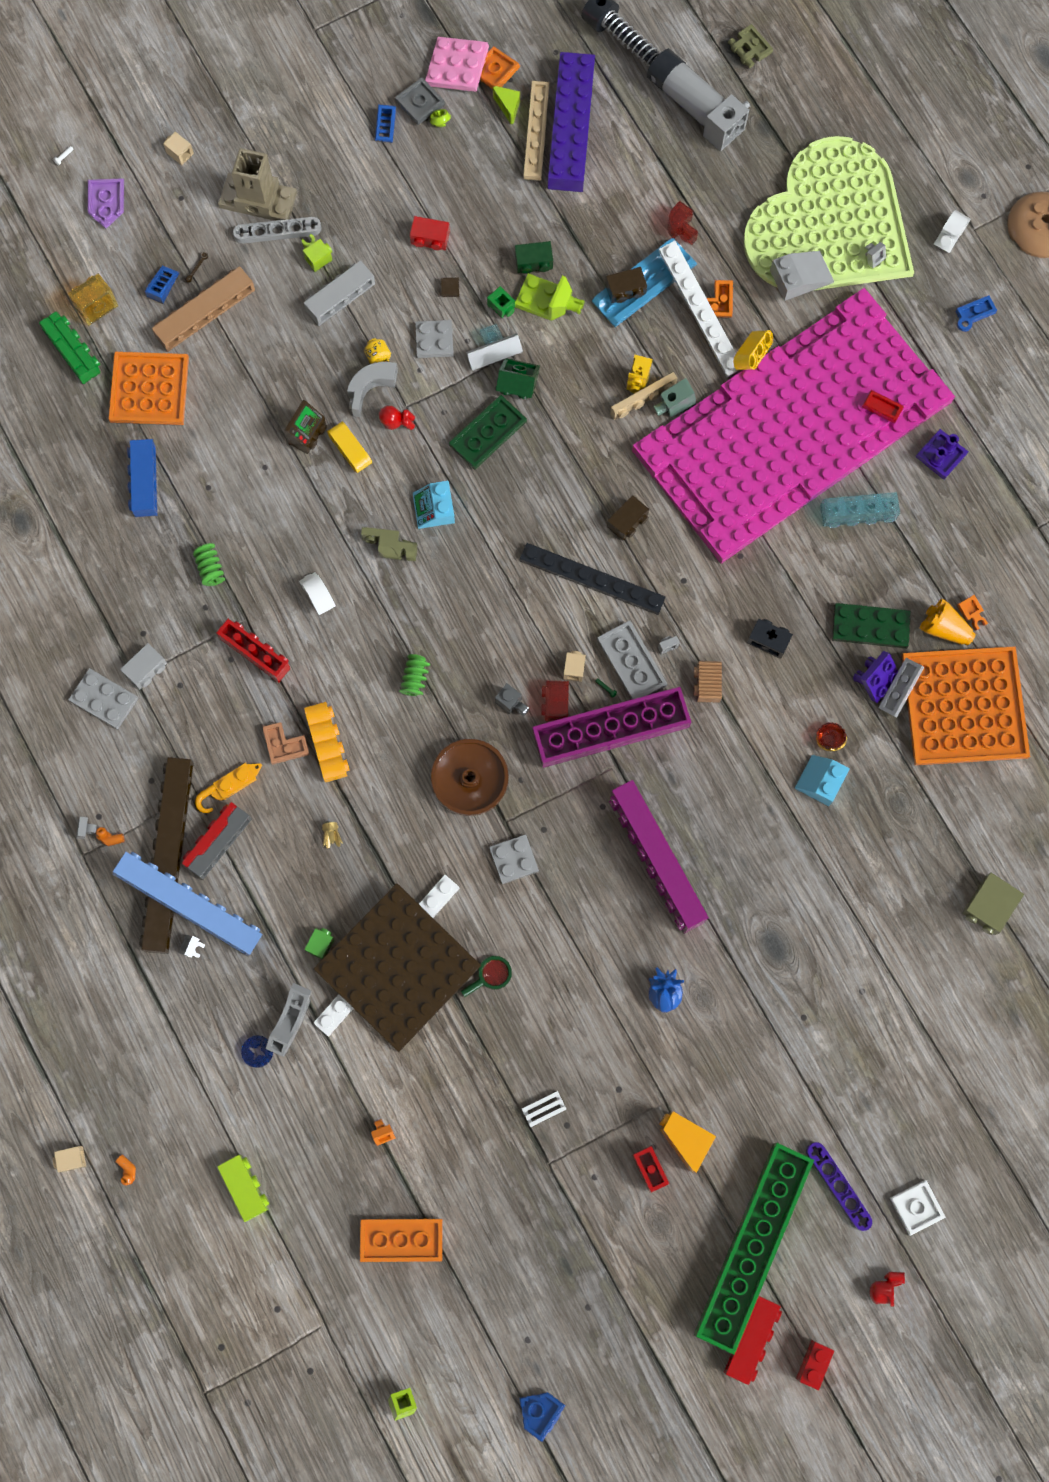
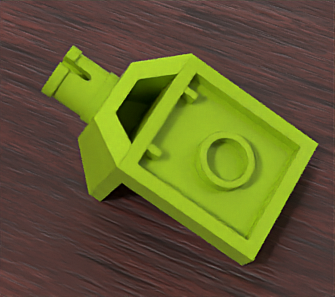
[515,273,585,321]

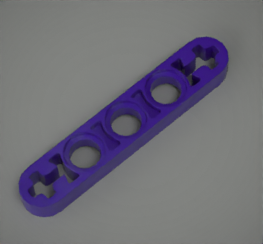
[806,1142,872,1231]

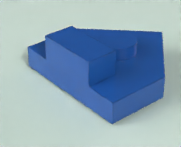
[519,1392,566,1442]

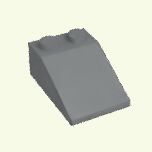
[770,251,834,301]

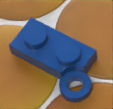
[955,295,997,332]

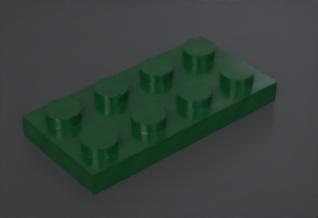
[449,395,527,470]
[832,603,911,649]

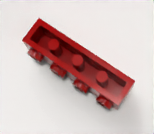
[216,618,291,683]

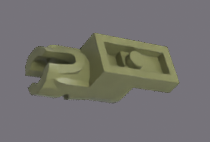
[361,527,418,561]

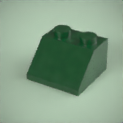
[496,358,540,399]

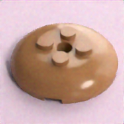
[1007,191,1049,258]

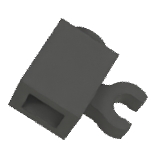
[495,683,529,716]

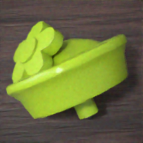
[430,109,451,127]

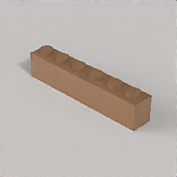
[152,266,255,352]

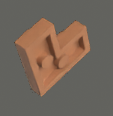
[263,722,310,765]

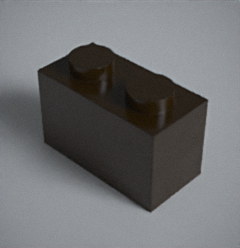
[605,267,647,303]
[607,495,649,541]

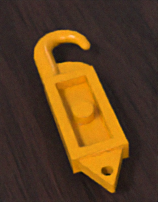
[195,763,262,813]

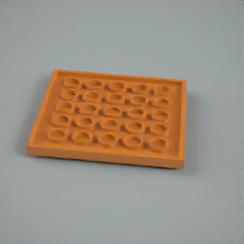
[902,646,1030,766]

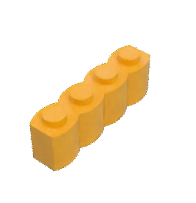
[304,702,350,783]

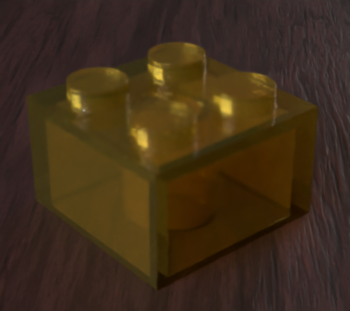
[68,273,118,326]

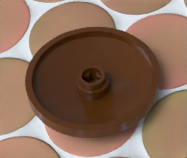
[431,739,509,816]

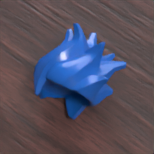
[649,967,684,1013]

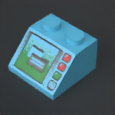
[412,481,455,529]

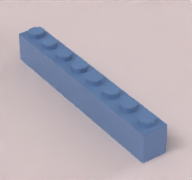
[113,852,263,956]

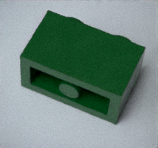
[515,241,553,274]

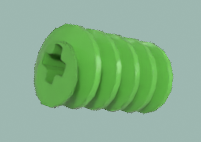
[193,543,225,586]
[399,654,430,696]

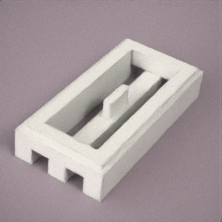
[522,1091,566,1127]

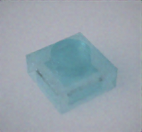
[480,324,503,345]

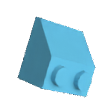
[795,755,850,806]

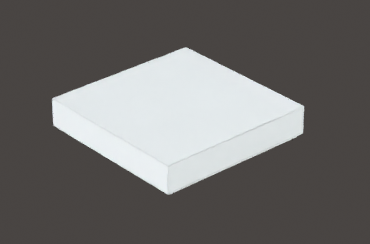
[890,1180,946,1236]

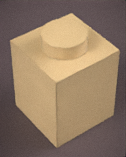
[163,132,194,165]
[563,651,586,682]
[53,1146,86,1172]

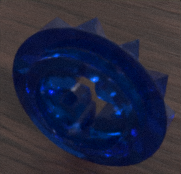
[241,1035,273,1068]

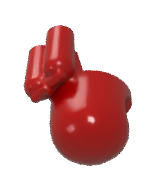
[379,405,415,430]
[869,1272,905,1307]

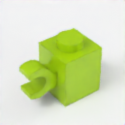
[302,234,332,272]

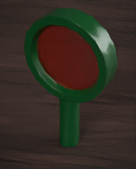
[461,956,512,997]

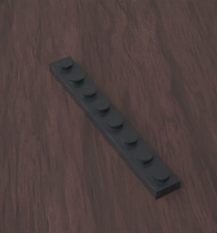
[520,543,666,615]

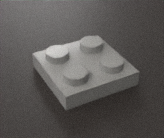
[416,320,454,358]
[489,835,539,884]

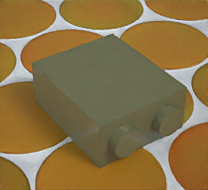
[962,872,1024,935]

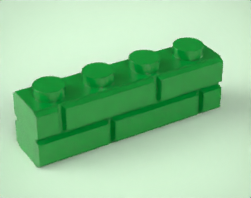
[39,311,101,384]

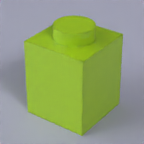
[388,1388,417,1421]

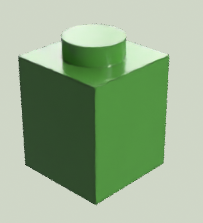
[304,928,335,959]

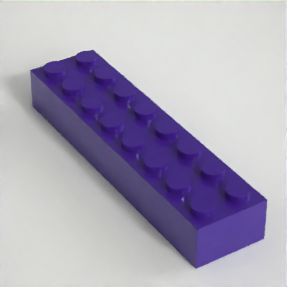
[548,52,595,192]

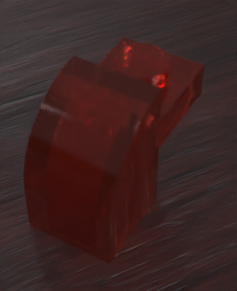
[667,201,698,245]

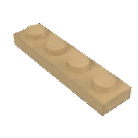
[610,372,677,420]

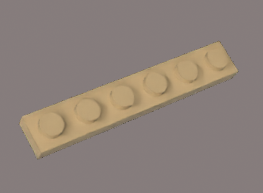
[524,81,550,180]

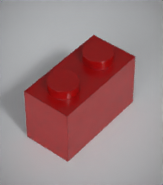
[410,216,450,250]
[632,1146,669,1193]
[796,1340,834,1391]

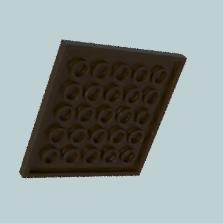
[313,883,481,1052]

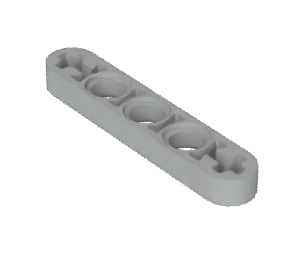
[233,217,321,244]

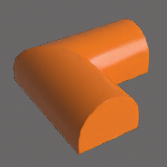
[706,280,733,318]

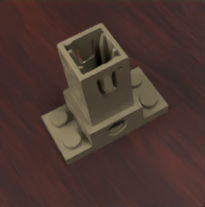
[218,148,297,221]

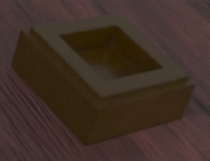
[441,277,459,297]

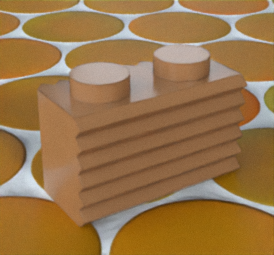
[694,661,722,703]

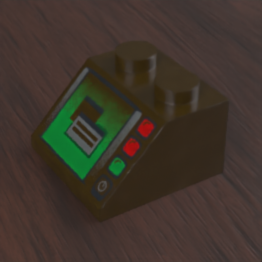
[285,400,327,454]

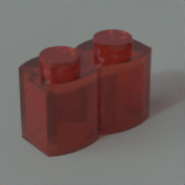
[541,681,569,721]

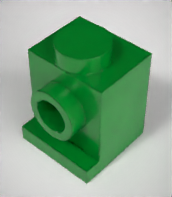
[487,286,515,318]

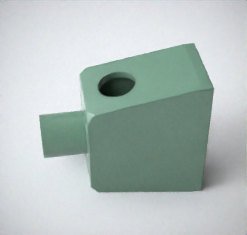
[653,378,696,417]

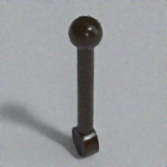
[185,252,208,283]

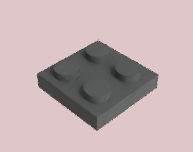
[395,78,445,125]

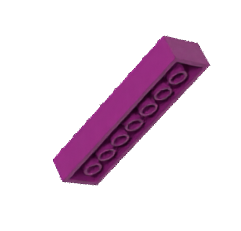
[532,687,692,768]
[609,780,709,934]

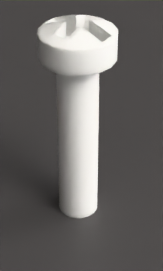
[53,146,74,165]

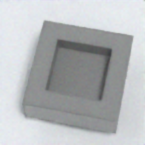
[658,636,680,655]

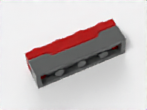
[182,802,252,880]

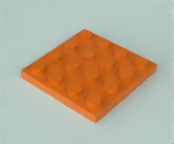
[109,352,189,425]

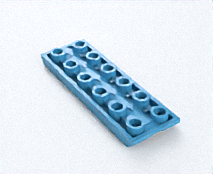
[592,238,697,327]

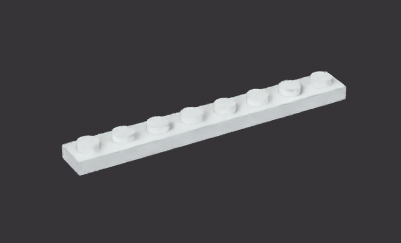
[659,241,742,378]

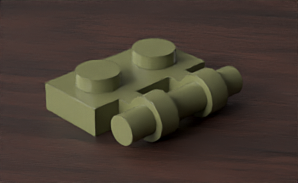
[728,24,773,68]

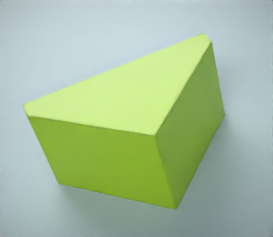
[493,86,520,124]

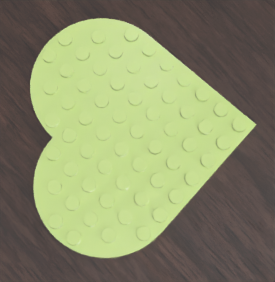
[744,136,914,290]

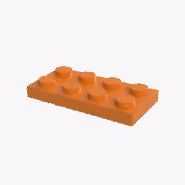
[360,1219,443,1262]

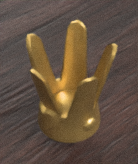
[322,819,343,849]

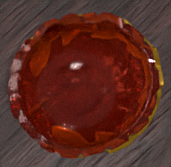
[816,722,847,751]

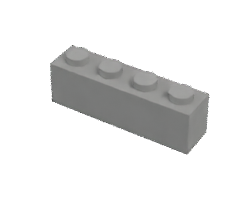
[304,260,375,326]

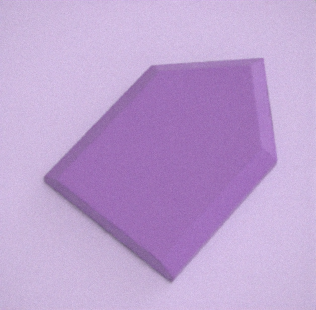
[88,178,124,229]

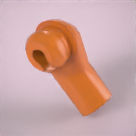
[96,827,125,846]
[115,1154,136,1186]

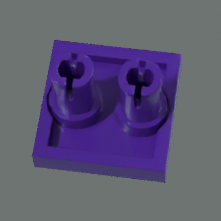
[916,429,969,480]
[853,651,898,703]

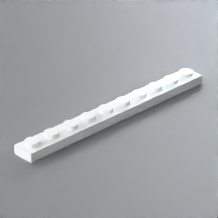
[314,875,460,1037]

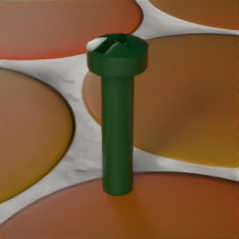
[595,678,617,698]

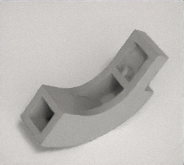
[347,362,398,417]
[266,983,312,1057]

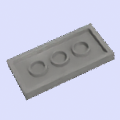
[597,620,668,700]

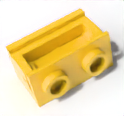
[626,355,652,394]

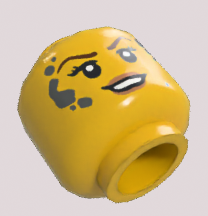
[364,338,391,364]

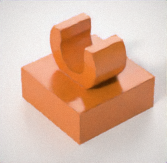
[371,1119,396,1146]

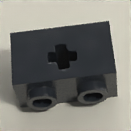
[747,618,793,659]

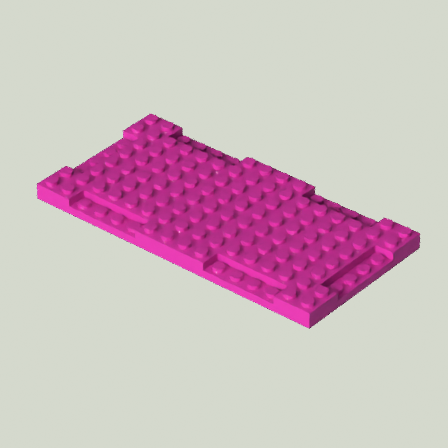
[632,288,955,564]

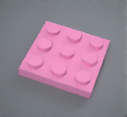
[425,37,489,92]

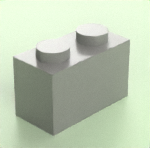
[120,643,167,690]

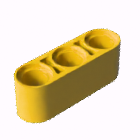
[733,330,773,370]
[327,421,372,473]

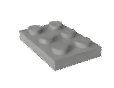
[68,668,139,730]

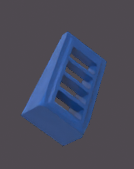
[375,104,396,143]
[145,265,179,304]

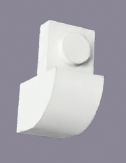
[934,210,971,253]
[299,572,335,615]

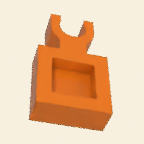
[957,595,988,631]

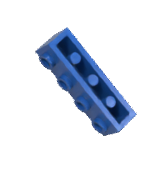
[127,439,158,517]

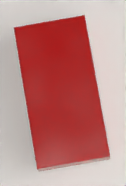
[862,390,904,424]

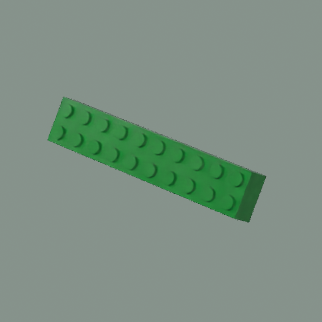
[694,1143,814,1355]

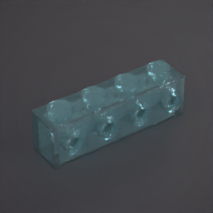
[820,492,900,528]

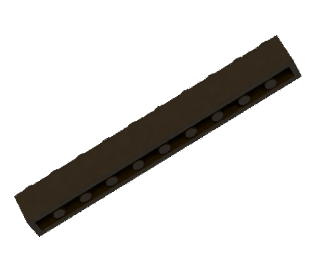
[139,757,194,954]

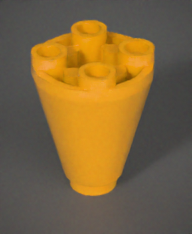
[919,598,976,646]

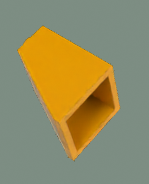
[659,1112,716,1173]

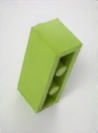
[217,1155,270,1222]

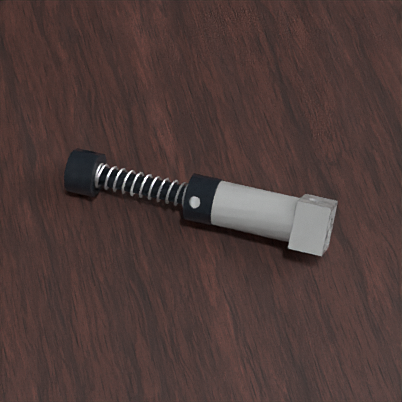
[581,0,750,152]

